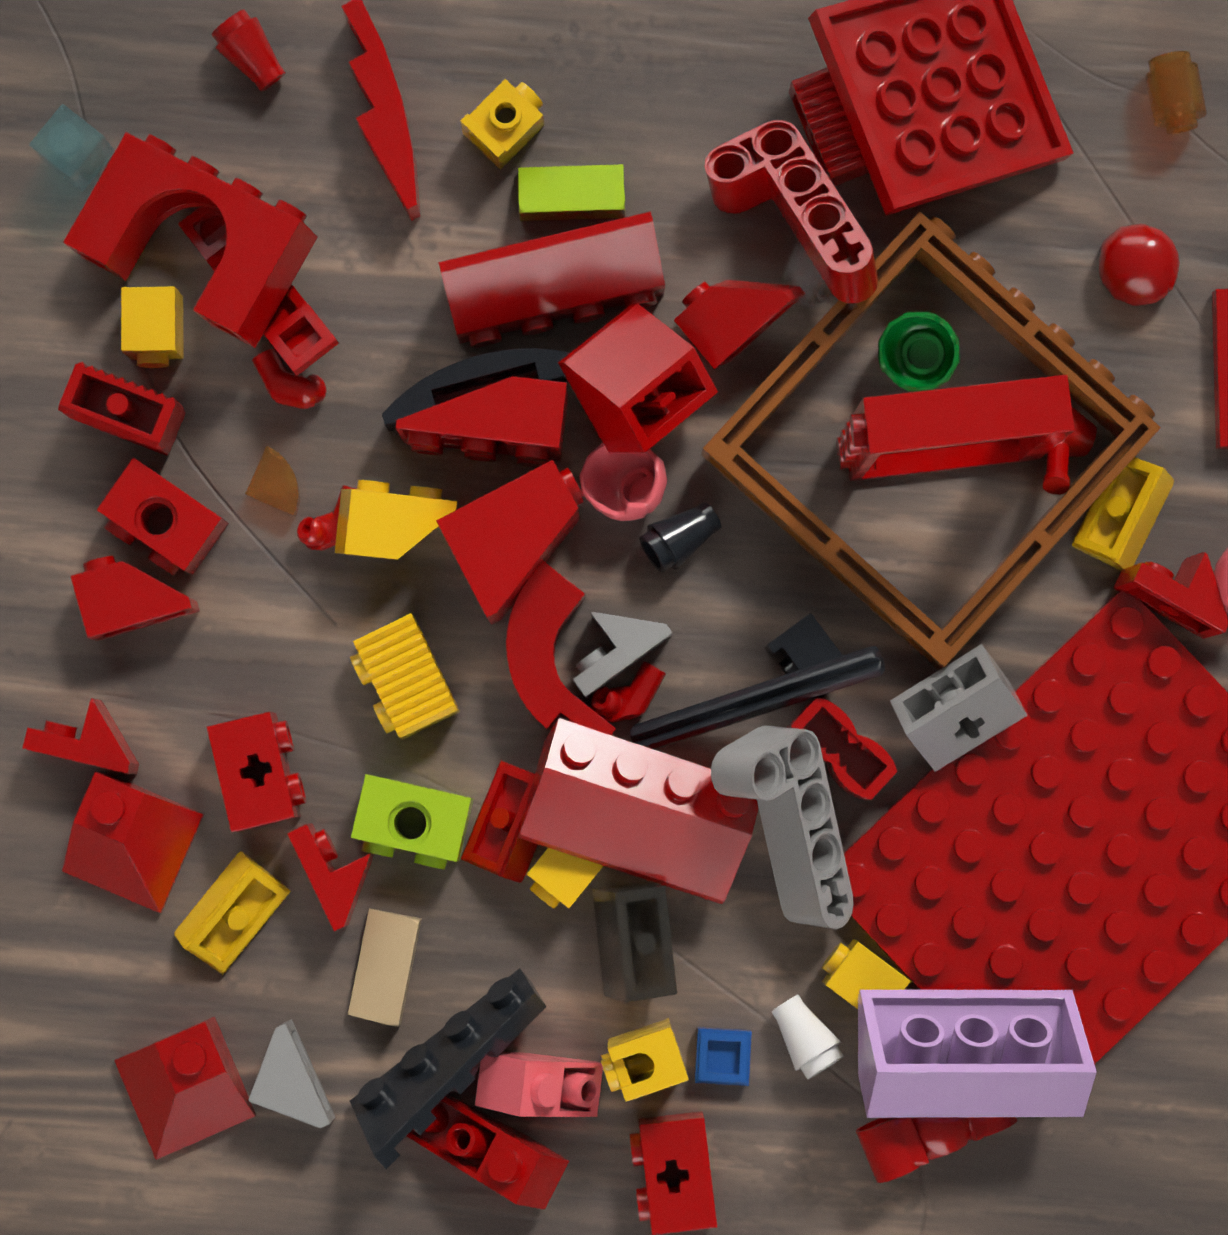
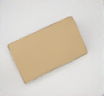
[348,908,422,1027]

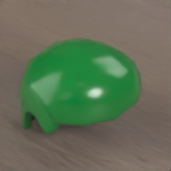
[878,312,960,392]

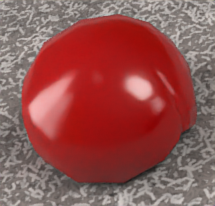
[1099,223,1180,306]

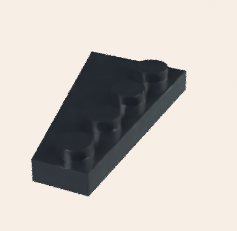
[350,968,547,1169]

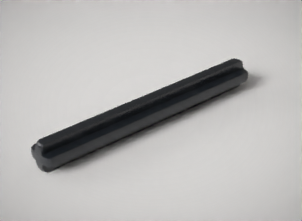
[630,646,885,750]

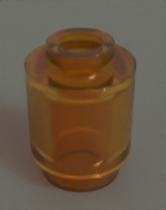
[1145,51,1207,134]

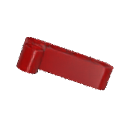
[704,120,878,303]

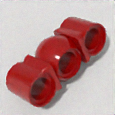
[856,1117,1018,1183]

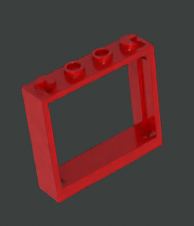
[836,375,1075,481]

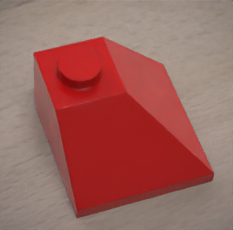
[62,772,205,913]
[114,1016,256,1160]

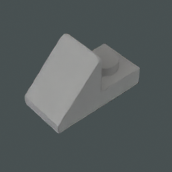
[573,612,673,699]

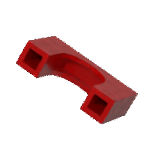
[63,132,318,348]

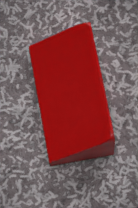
[461,760,538,883]

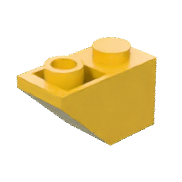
[335,480,457,560]

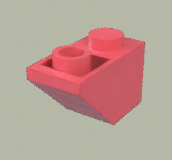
[475,1052,603,1117]

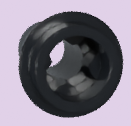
[639,502,722,573]

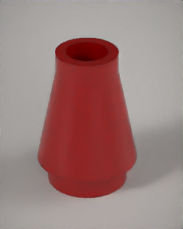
[211,9,286,92]

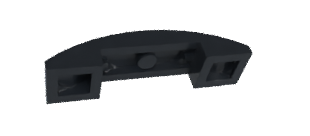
[382,348,569,432]

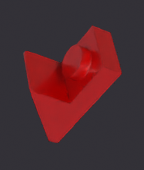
[1113,552,1228,639]
[22,698,139,774]
[287,823,374,931]

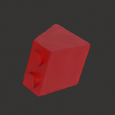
[436,460,584,625]

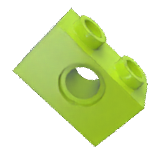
[351,774,474,870]

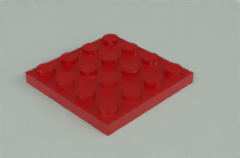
[808,0,1074,215]

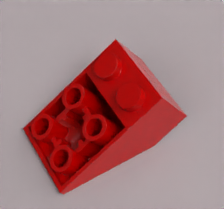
[396,376,568,468]

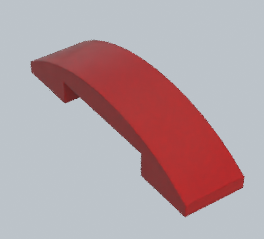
[178,207,339,376]

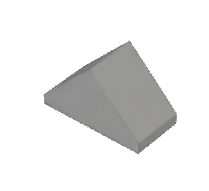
[248,1019,336,1128]

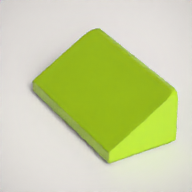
[518,164,625,221]

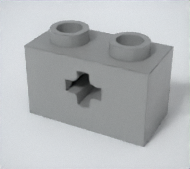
[890,644,1027,772]

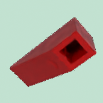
[406,1094,569,1210]

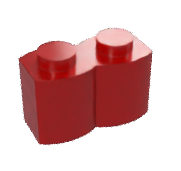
[787,697,897,800]

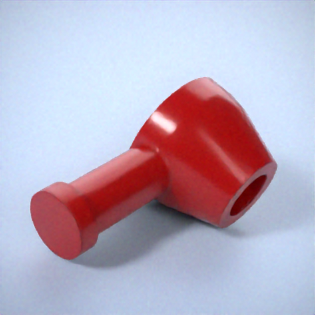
[1042,407,1097,495]

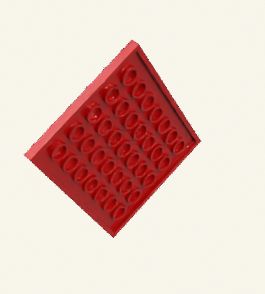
[844,591,1228,1065]

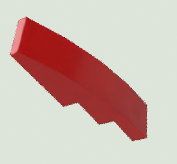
[341,0,421,221]

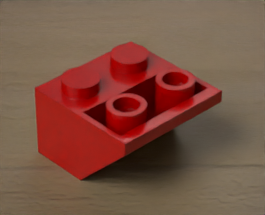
[558,303,718,453]

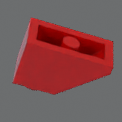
[674,280,806,369]
[70,556,200,641]

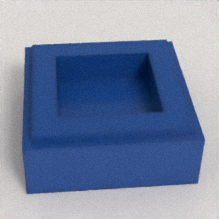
[694,1027,752,1086]

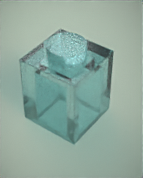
[29,103,115,192]

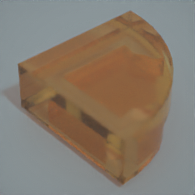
[245,446,300,517]

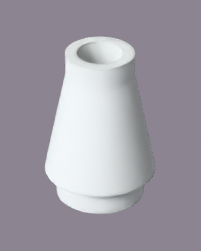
[772,995,844,1079]

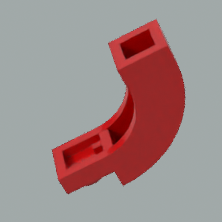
[506,561,616,736]

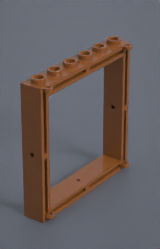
[701,212,1161,669]

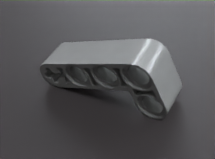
[711,726,853,929]

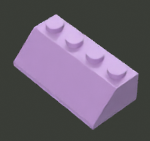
[858,990,1097,1118]

